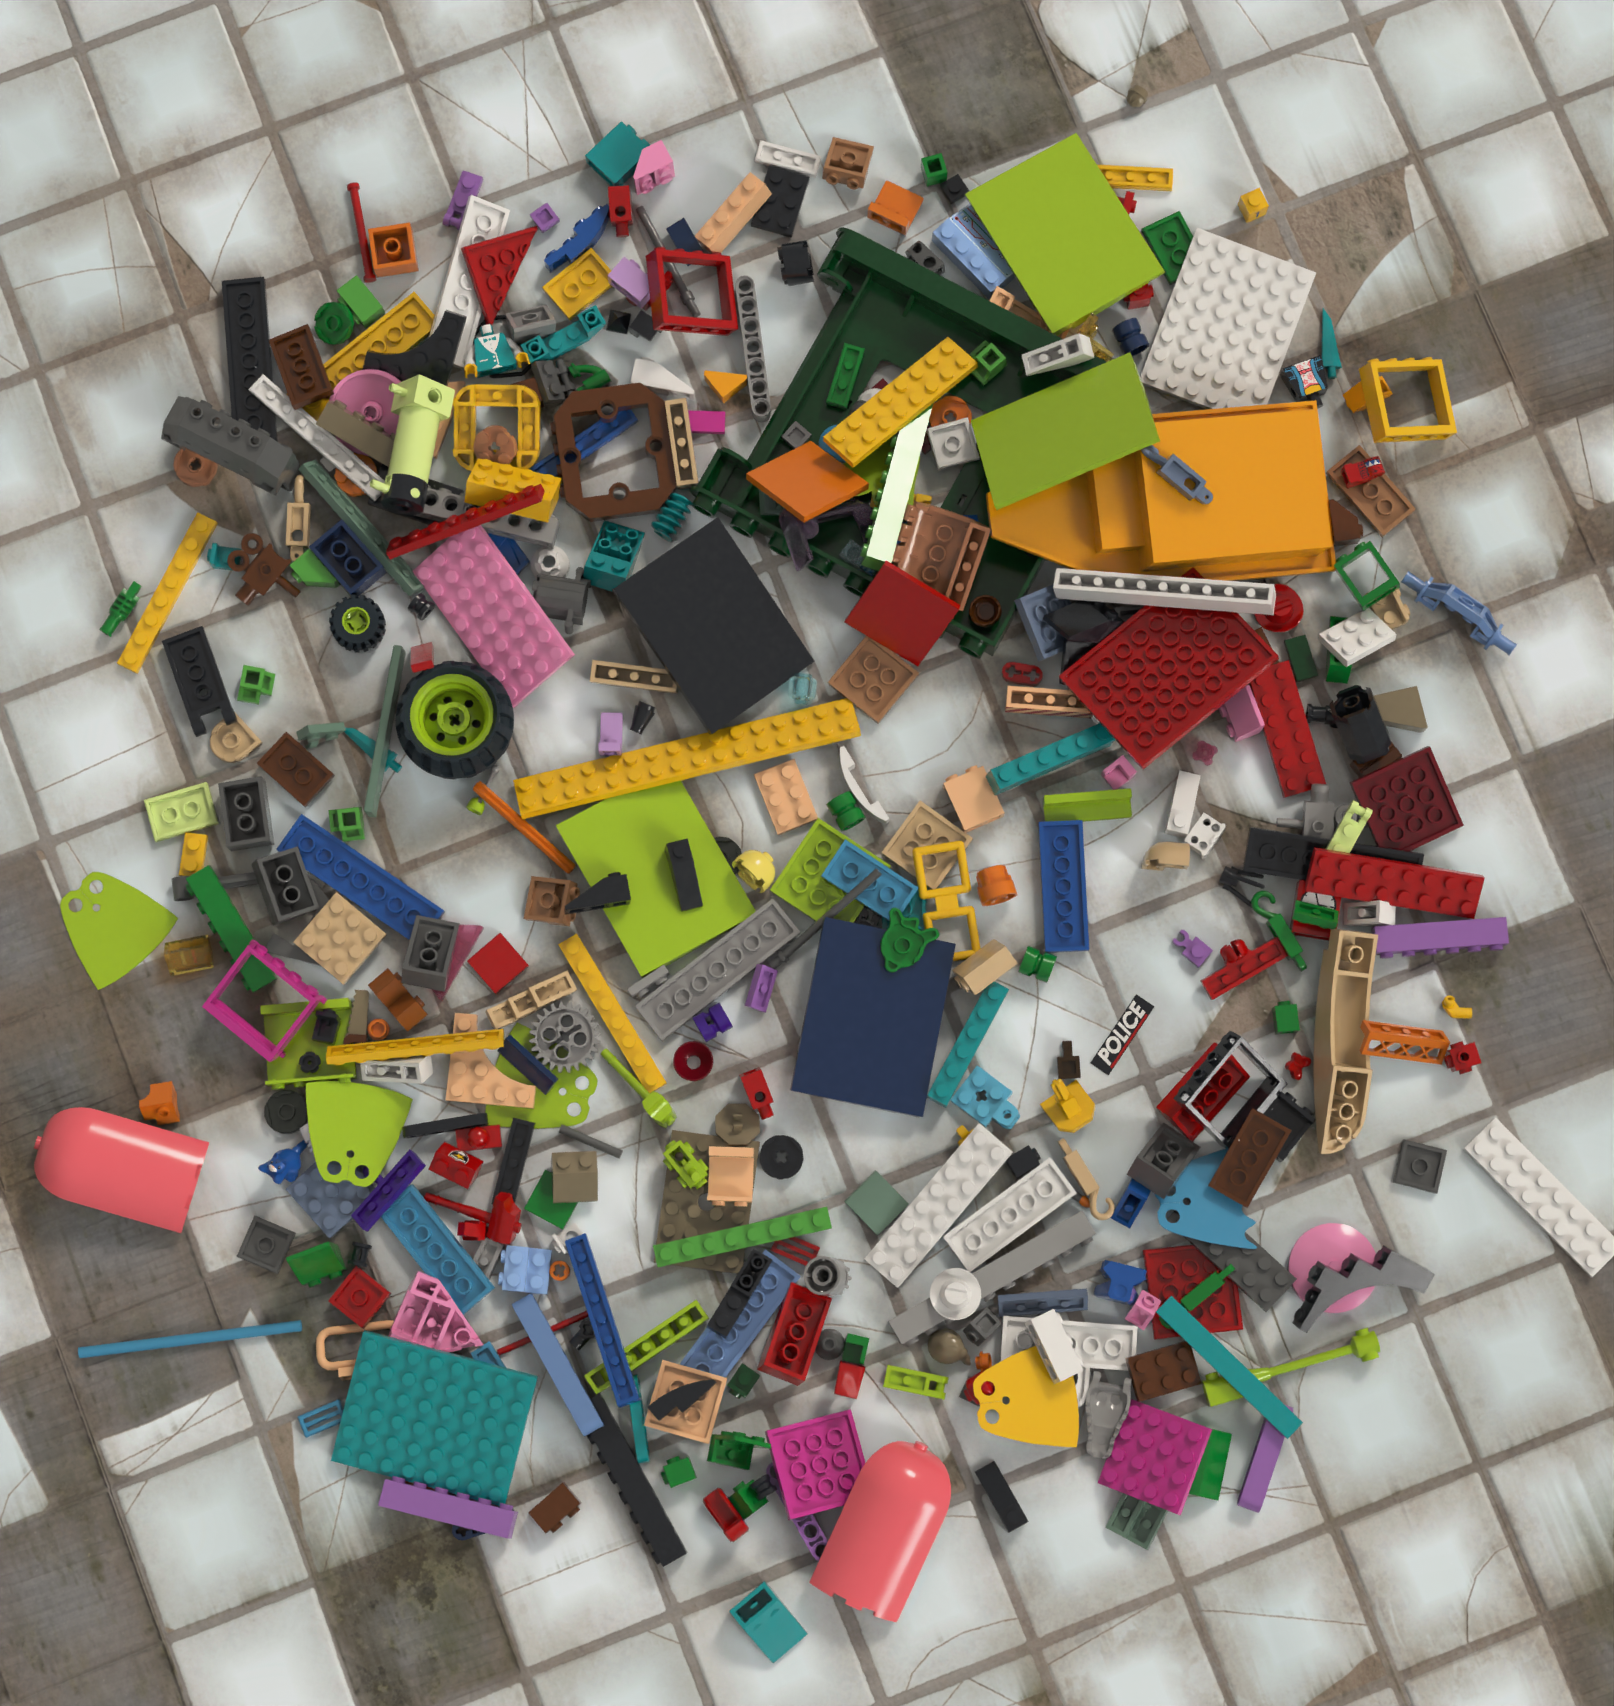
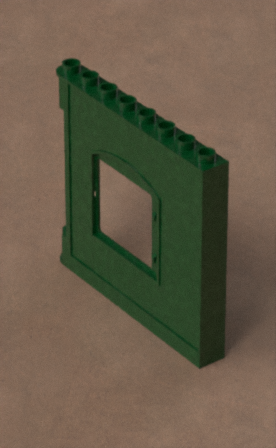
[690,227,1106,659]

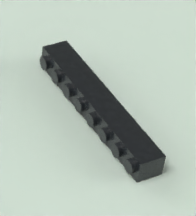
[587,1394,688,1567]

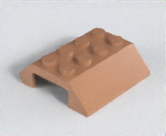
[892,501,991,611]

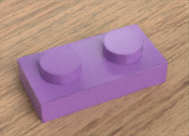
[745,964,778,1013]

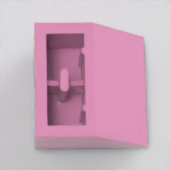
[633,140,675,195]

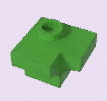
[969,340,1007,386]
[237,665,275,705]
[328,807,365,841]

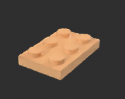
[754,759,818,835]

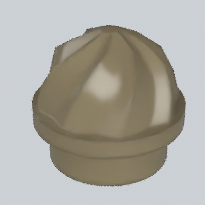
[1127,85,1148,107]

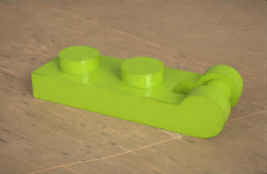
[883,1365,949,1400]

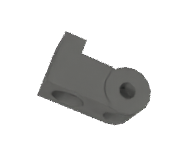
[905,241,945,276]

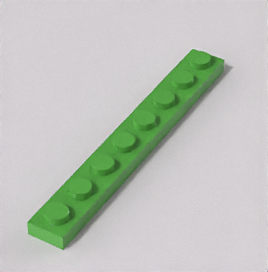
[653,1207,832,1268]

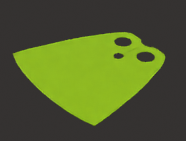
[60,872,178,990]
[485,1022,598,1129]
[306,1081,413,1187]

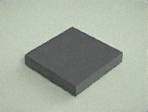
[1393,1139,1447,1194]
[236,1215,296,1274]

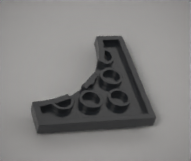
[362,310,467,386]

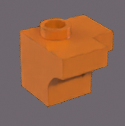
[139,1081,180,1125]

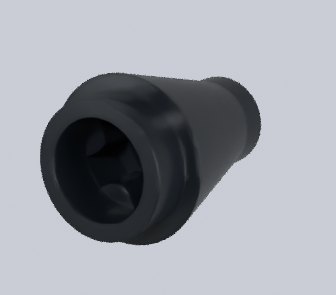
[630,701,655,735]

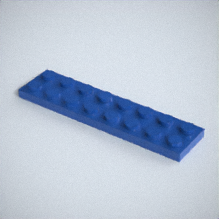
[276,814,445,940]

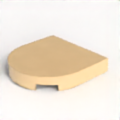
[210,711,262,763]

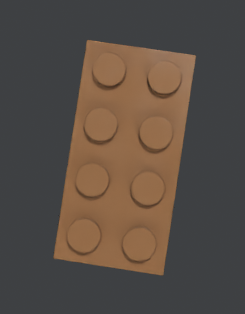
[1326,445,1416,538]

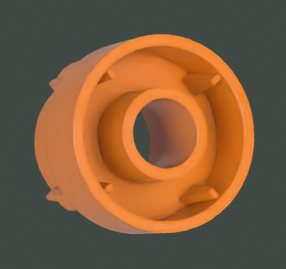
[976,865,1017,906]

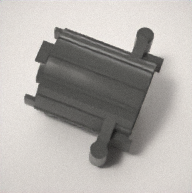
[532,567,591,634]

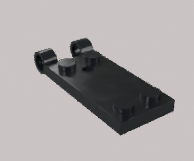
[162,626,238,737]

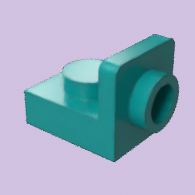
[207,543,241,571]

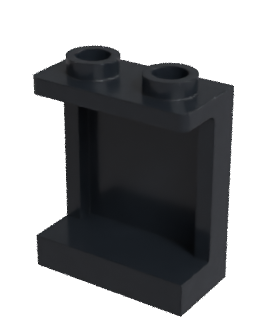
[1263,1092,1316,1162]

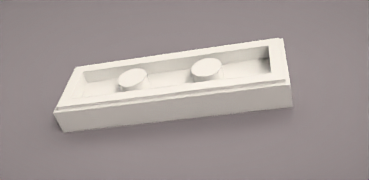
[755,140,821,178]

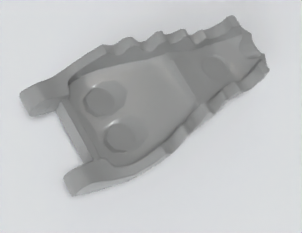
[1085,1371,1132,1459]

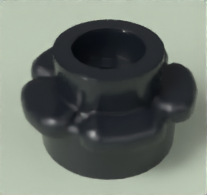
[299,1052,321,1073]

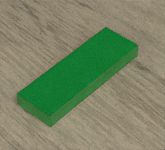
[826,343,865,410]

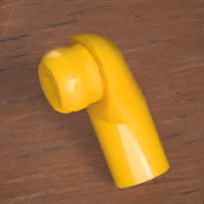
[1442,995,1472,1019]

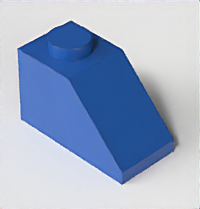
[1110,1178,1151,1228]

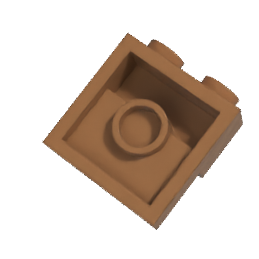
[822,137,874,190]
[523,876,580,927]

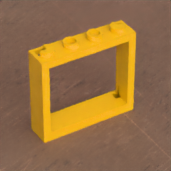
[1359,357,1457,443]

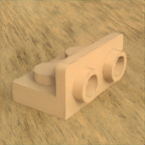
[1365,588,1410,630]

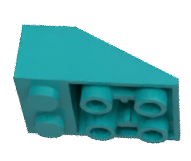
[583,520,645,592]
[729,1581,808,1663]

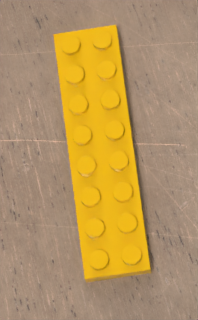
[286,292,435,421]
[823,337,978,468]

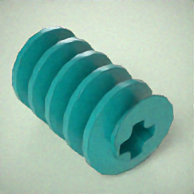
[651,493,692,542]

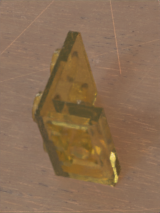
[1076,313,1114,362]

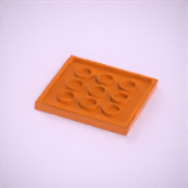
[746,441,869,523]

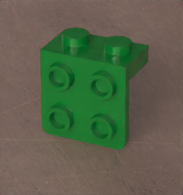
[707,1431,771,1470]

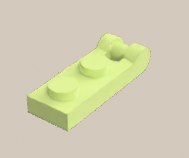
[1326,800,1373,853]

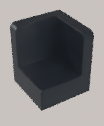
[629,310,662,341]

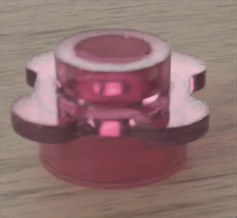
[1192,741,1218,766]

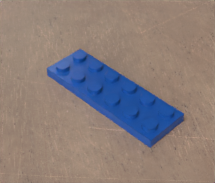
[1038,820,1089,953]

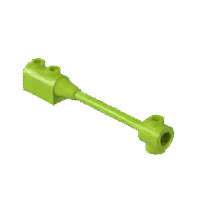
[1202,1327,1380,1407]

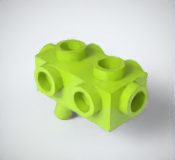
[663,1140,709,1190]

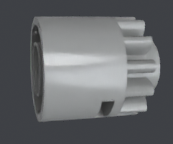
[803,1256,852,1297]

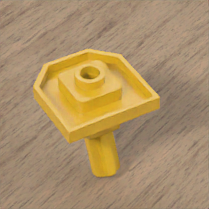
[1040,1079,1095,1133]

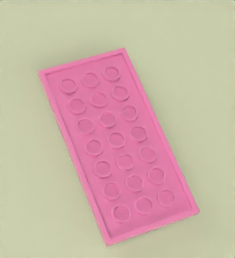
[413,525,575,708]

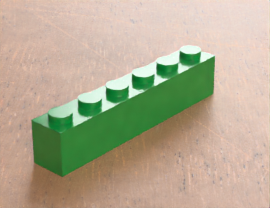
[185,865,278,992]

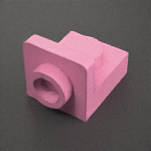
[1125,1290,1161,1330]

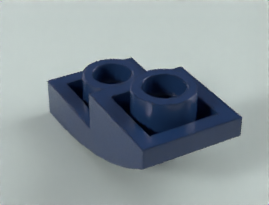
[666,218,704,266]

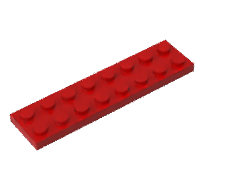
[1304,847,1485,919]

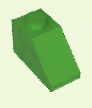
[290,549,340,588]

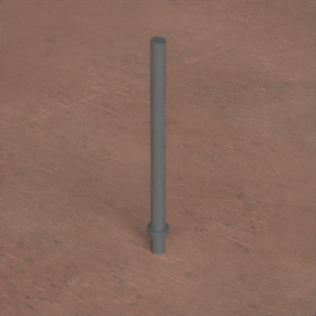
[769,868,882,969]

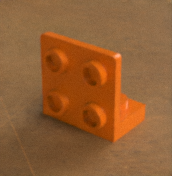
[867,181,924,236]

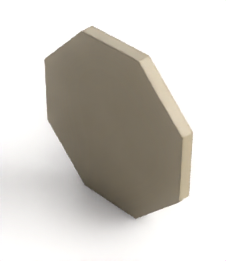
[715,1103,760,1146]

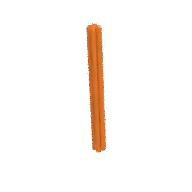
[473,781,576,874]

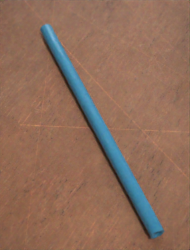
[78,1320,302,1358]

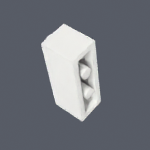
[1025,1309,1083,1384]

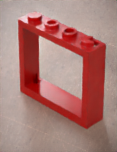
[646,247,738,336]

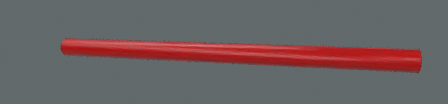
[497,1310,589,1356]

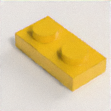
[179,832,208,876]

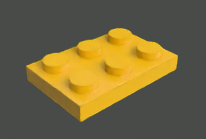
[542,248,613,321]

